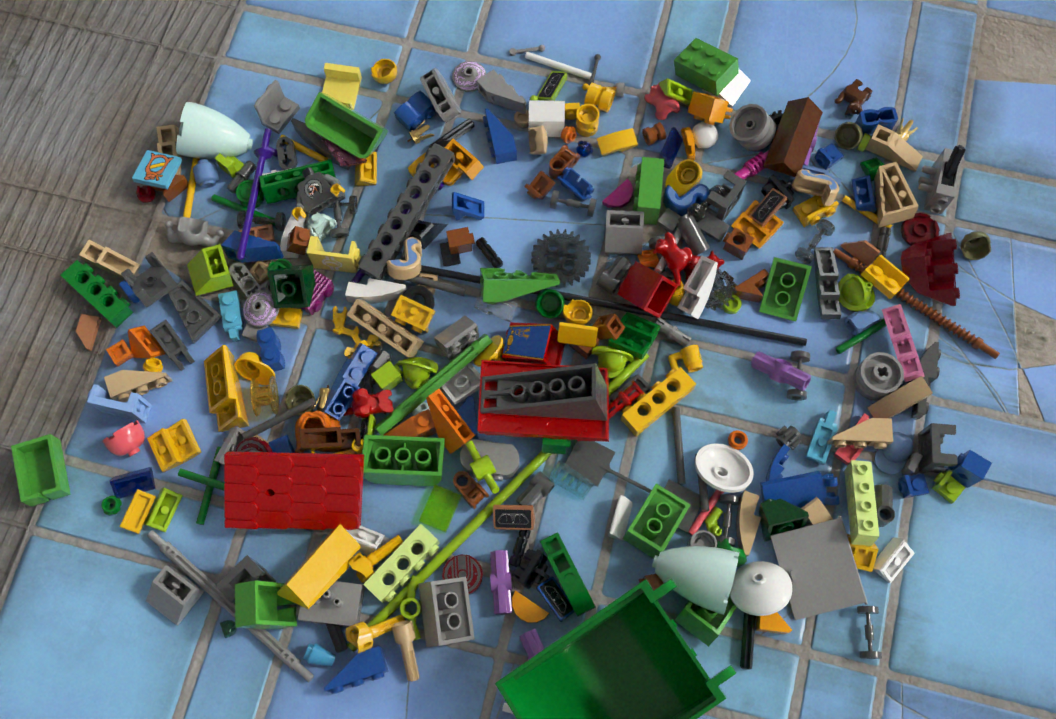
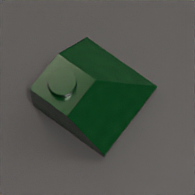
[268,265,315,308]
[759,499,809,542]

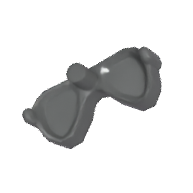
[363,370,375,394]

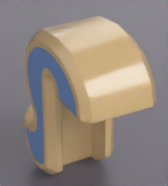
[792,169,840,206]
[387,237,422,280]

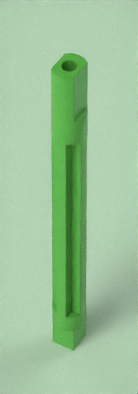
[374,334,492,435]

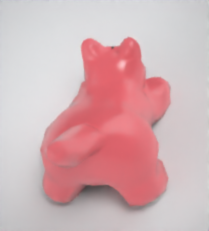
[644,83,680,120]

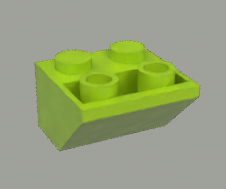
[187,244,233,296]

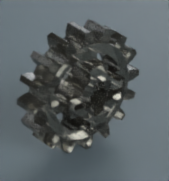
[705,269,737,311]

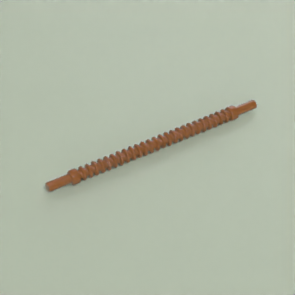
[833,248,1000,359]

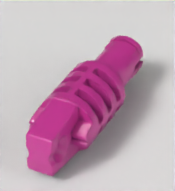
[734,150,769,180]

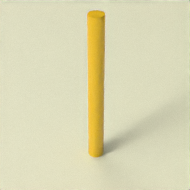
[183,158,200,218]

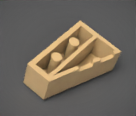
[874,162,919,228]

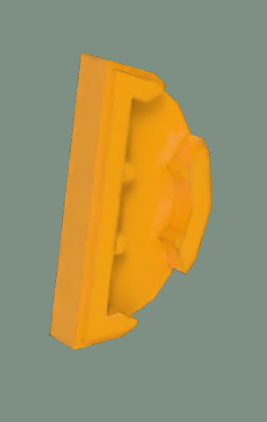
[681,127,695,160]
[512,590,550,623]

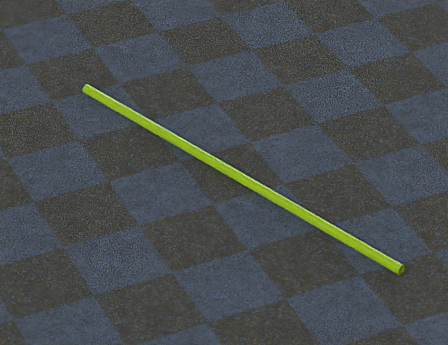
[347,353,649,652]

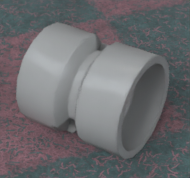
[687,530,717,548]

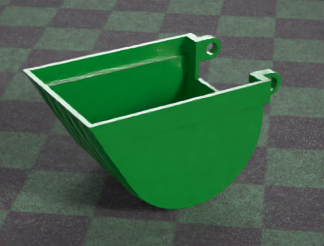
[495,579,736,719]

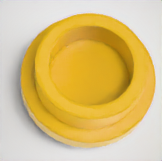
[143,358,163,372]

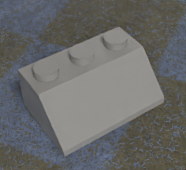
[419,577,475,647]

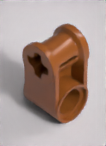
[549,145,580,180]
[453,471,489,509]

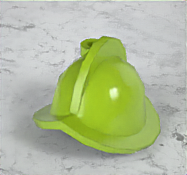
[838,274,875,312]
[592,346,633,378]
[396,357,439,389]

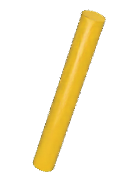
[280,135,328,162]
[842,195,892,228]

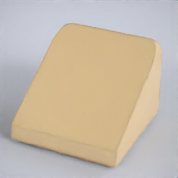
[249,260,271,285]

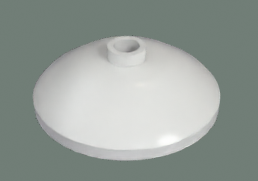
[695,444,754,493]
[730,561,792,616]

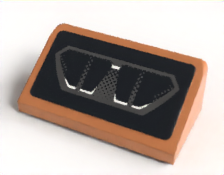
[749,188,787,228]
[493,505,535,530]

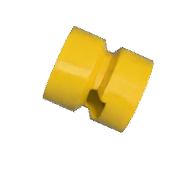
[584,82,615,113]
[576,104,600,137]

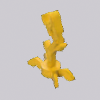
[332,306,381,359]

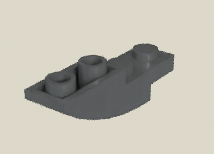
[908,342,941,419]

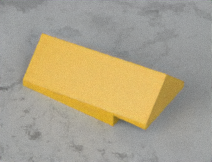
[204,345,249,432]
[277,524,361,609]

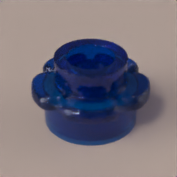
[576,141,593,158]

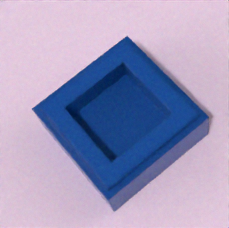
[119,280,141,304]

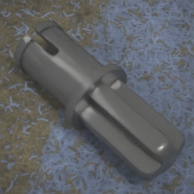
[227,161,256,193]

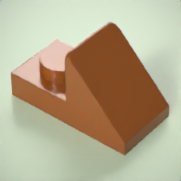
[151,175,189,202]
[732,269,769,303]

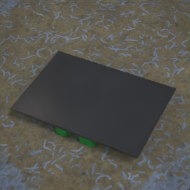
[440,242,461,266]

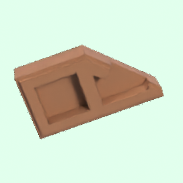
[238,224,275,242]
[840,240,881,267]
[76,314,101,351]

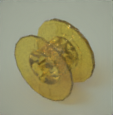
[250,376,279,416]

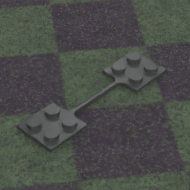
[563,441,701,533]

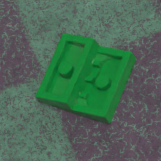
[608,312,661,360]

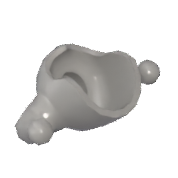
[165,216,224,247]

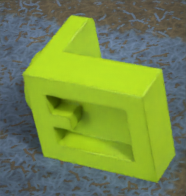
[215,153,244,178]
[932,470,966,504]

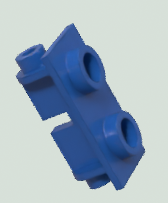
[557,167,594,200]

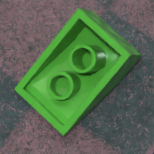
[759,257,812,321]
[622,484,691,559]
[675,594,737,647]

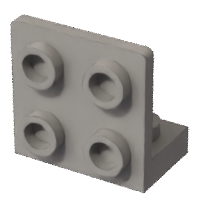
[254,80,300,134]

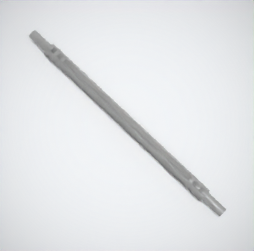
[147,530,314,682]

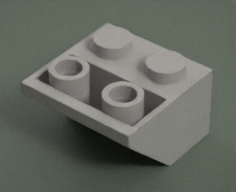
[605,210,644,255]
[434,316,479,361]
[146,565,205,626]

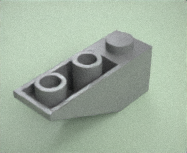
[476,69,526,114]

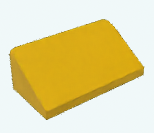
[355,152,377,186]
[557,322,598,347]

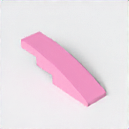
[882,304,925,382]

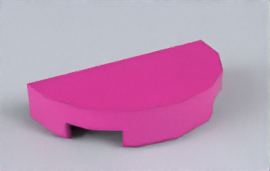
[602,178,633,208]

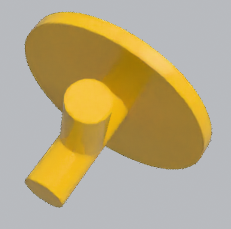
[473,335,505,367]

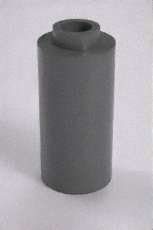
[676,214,710,256]

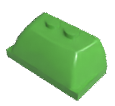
[362,435,445,486]

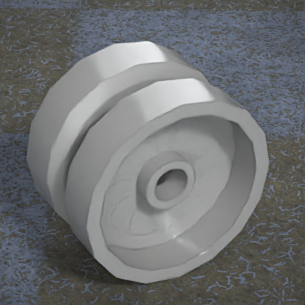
[729,104,776,151]
[853,352,904,401]

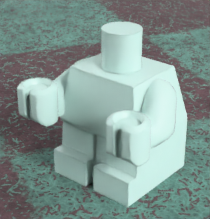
[306,212,337,242]

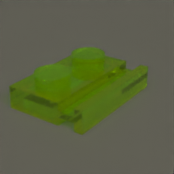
[419,485,462,533]

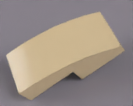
[801,497,833,525]

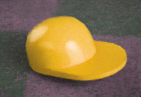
[665,159,703,197]
[234,352,275,385]

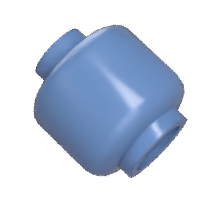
[193,159,219,188]

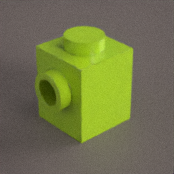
[371,361,403,391]

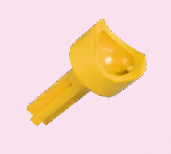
[348,535,403,583]
[345,614,405,654]

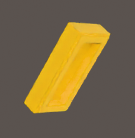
[119,489,156,534]

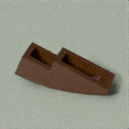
[300,427,361,452]

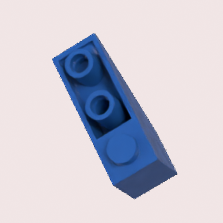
[483,108,517,164]
[221,230,284,263]
[324,646,389,694]

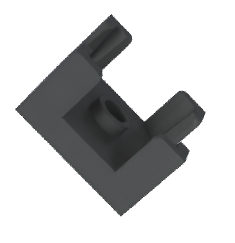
[703,170,747,221]
[121,252,178,307]
[918,423,958,473]
[216,555,277,604]

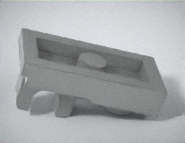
[214,426,246,466]

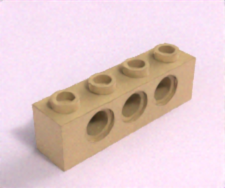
[347,299,424,357]

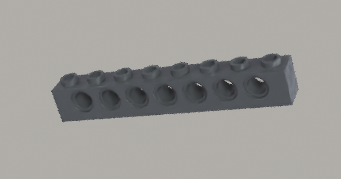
[358,143,455,280]

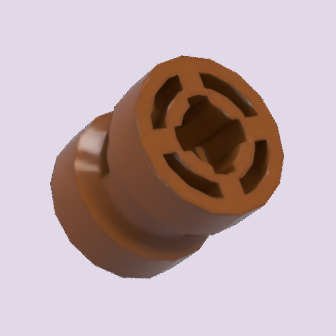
[642,122,666,146]

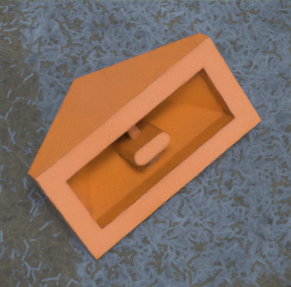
[128,325,166,359]

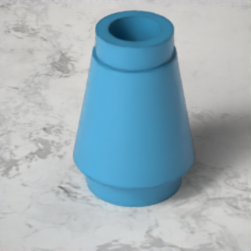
[303,643,336,667]

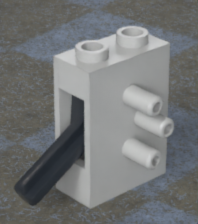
[918,145,966,214]
[296,581,365,653]

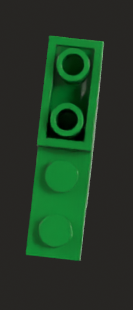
[540,532,596,617]

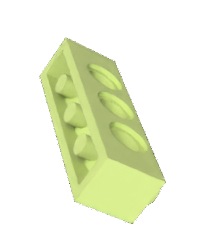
[844,460,879,546]
[363,524,440,604]

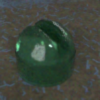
[220,620,237,639]

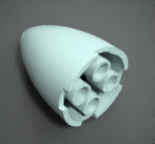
[176,102,253,159]
[652,546,739,615]

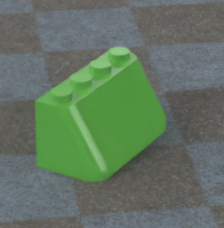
[305,92,388,158]

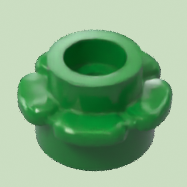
[101,496,122,515]

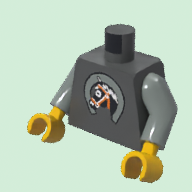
[291,168,345,221]

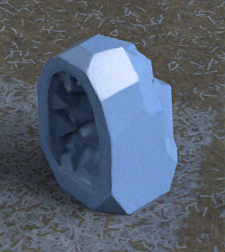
[844,311,880,336]

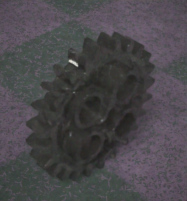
[531,229,591,287]

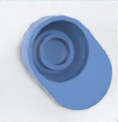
[874,432,913,474]

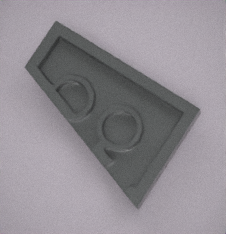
[168,280,222,344]

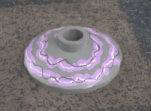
[452,61,486,92]
[243,291,279,327]

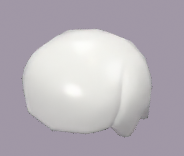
[692,122,719,149]

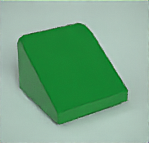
[860,157,885,181]

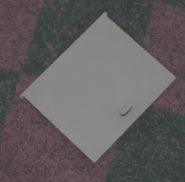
[770,515,868,620]

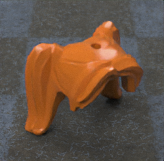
[295,410,341,453]

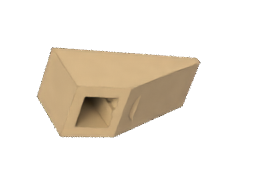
[865,124,923,171]
[104,370,172,402]
[827,418,893,449]

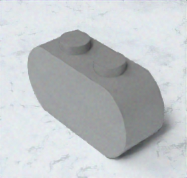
[420,68,461,122]
[460,439,520,481]

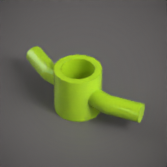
[465,440,500,494]
[400,575,422,641]

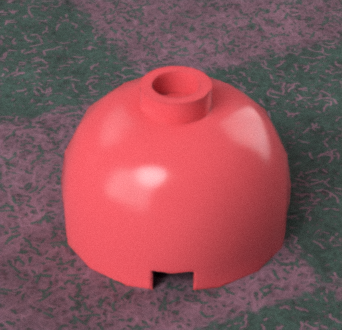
[102,420,145,457]

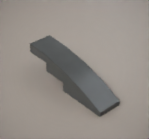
[291,118,352,170]
[814,247,842,319]

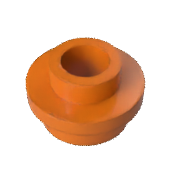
[561,126,577,144]
[728,430,748,450]

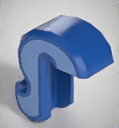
[663,184,709,216]

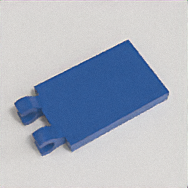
[760,471,840,508]

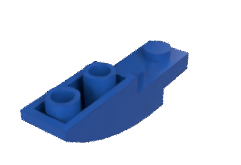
[323,343,378,421]

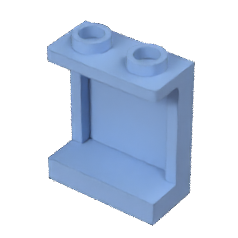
[87,384,152,423]

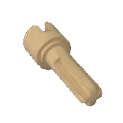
[392,620,420,682]

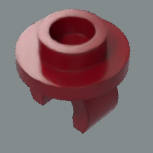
[136,186,156,203]

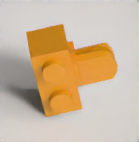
[688,91,733,125]
[443,138,484,186]

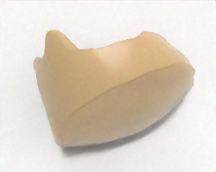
[528,125,548,155]

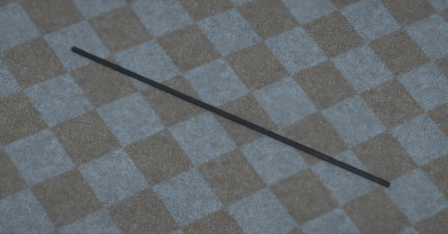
[364,254,807,346]

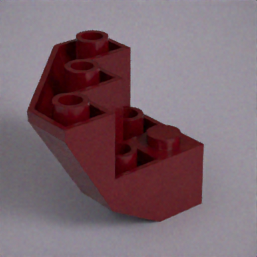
[901,233,960,306]

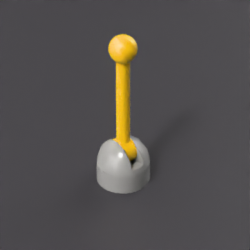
[582,82,625,97]

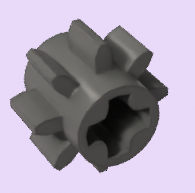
[776,425,801,450]

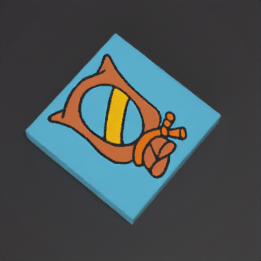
[132,150,182,190]

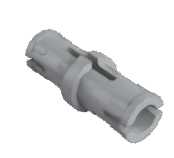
[656,318,692,348]

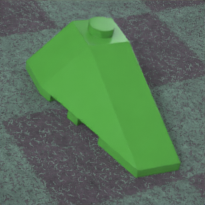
[480,268,560,304]

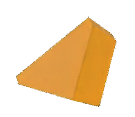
[756,612,792,634]

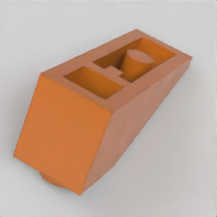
[426,389,475,454]
[384,409,437,437]

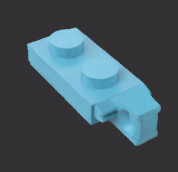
[218,290,244,342]
[804,410,838,465]

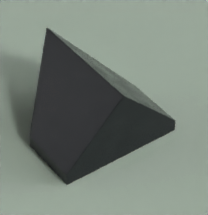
[409,220,448,249]

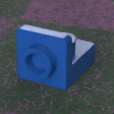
[814,143,844,170]
[898,474,929,498]

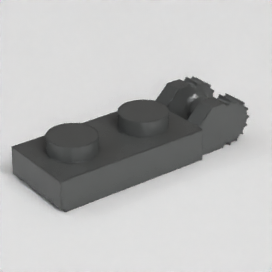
[150,320,195,371]

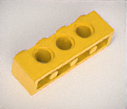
[621,367,696,437]

